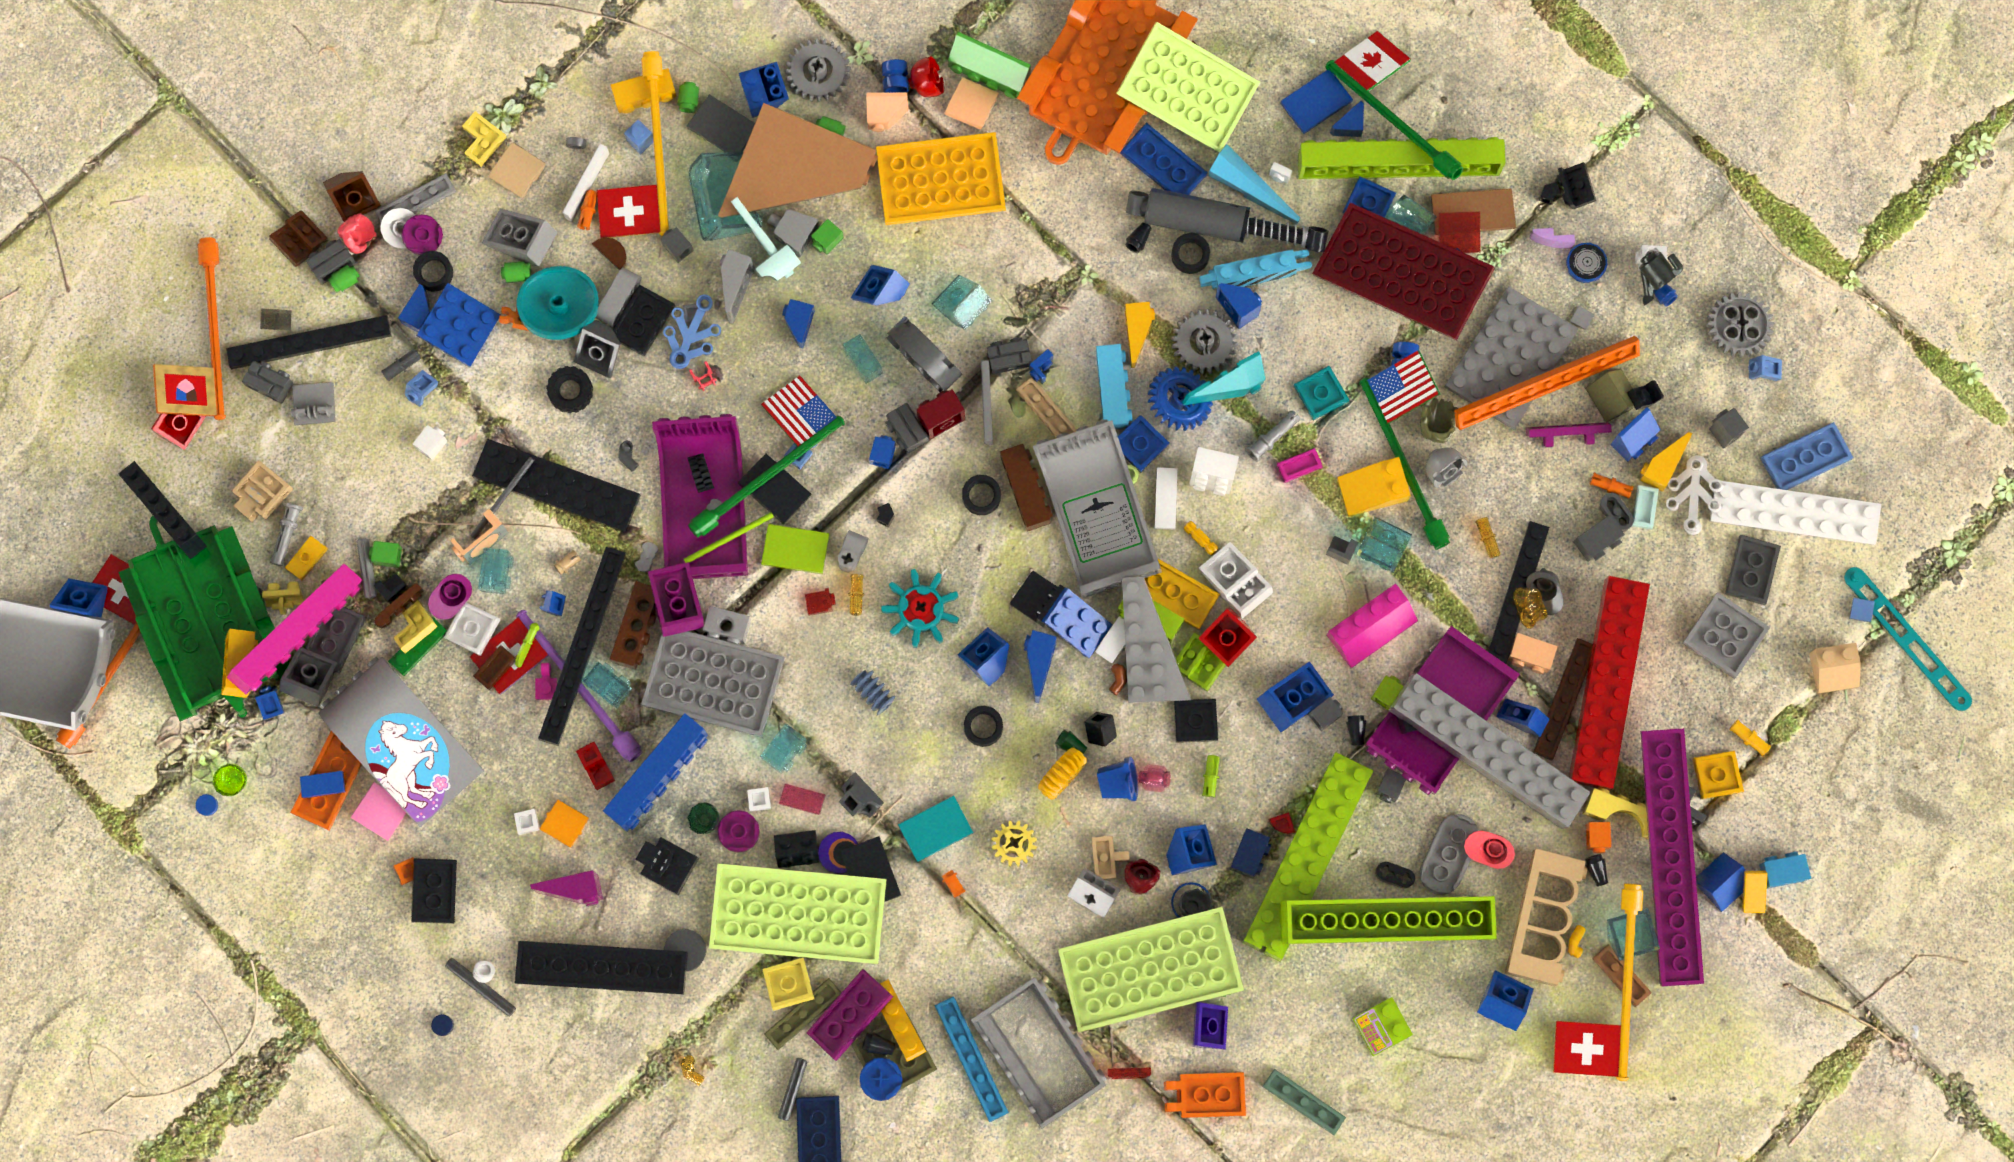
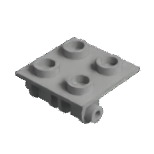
[291,382,335,426]

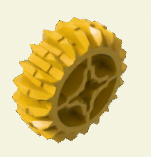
[1038,748,1087,800]

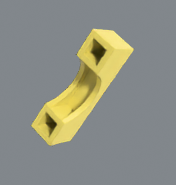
[1582,787,1649,840]

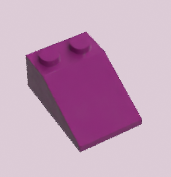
[648,562,704,637]
[530,870,603,907]

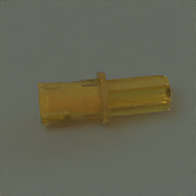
[1475,517,1500,559]
[848,574,865,616]

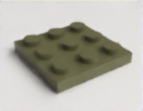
[851,1013,938,1091]

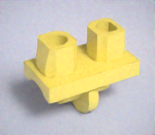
[262,581,304,615]

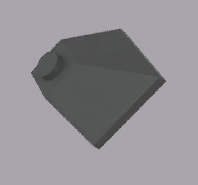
[574,319,621,378]

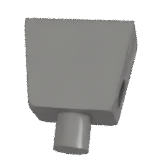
[767,209,819,258]

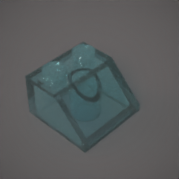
[931,275,992,330]
[1356,517,1412,573]

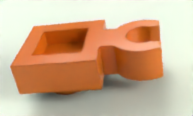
[499,307,529,331]

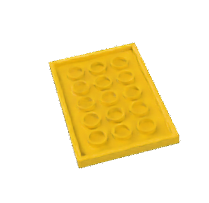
[876,132,1006,225]

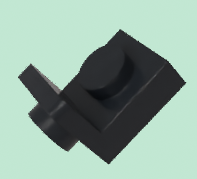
[1627,380,1664,410]

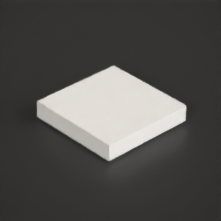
[444,603,500,656]

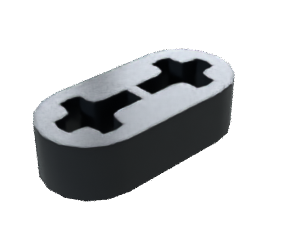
[1375,862,1415,889]

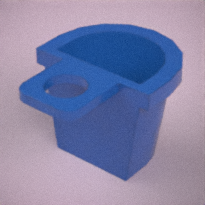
[1097,756,1138,801]

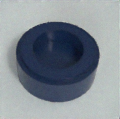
[431,1014,454,1036]

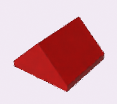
[151,413,206,450]

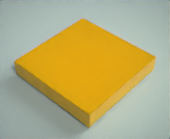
[1692,750,1744,800]

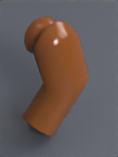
[1109,663,1127,696]

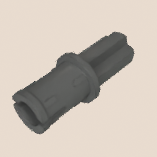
[381,349,421,381]

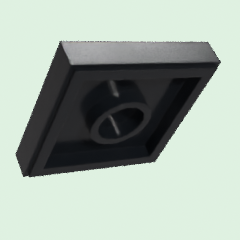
[1174,699,1218,743]

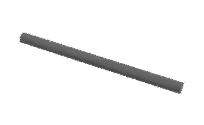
[470,457,535,539]

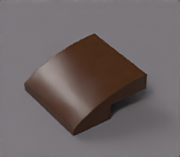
[269,210,328,267]

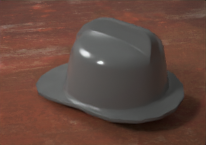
[1526,568,1564,615]

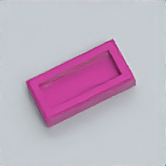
[1277,448,1323,483]

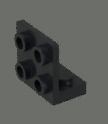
[1010,571,1065,627]

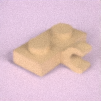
[1092,836,1130,880]

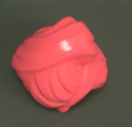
[337,213,377,254]

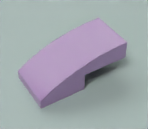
[1530,228,1575,249]

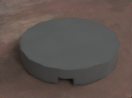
[664,929,707,972]

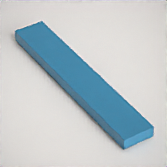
[934,996,1009,1122]

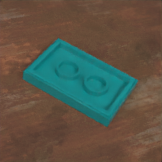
[898,796,973,863]

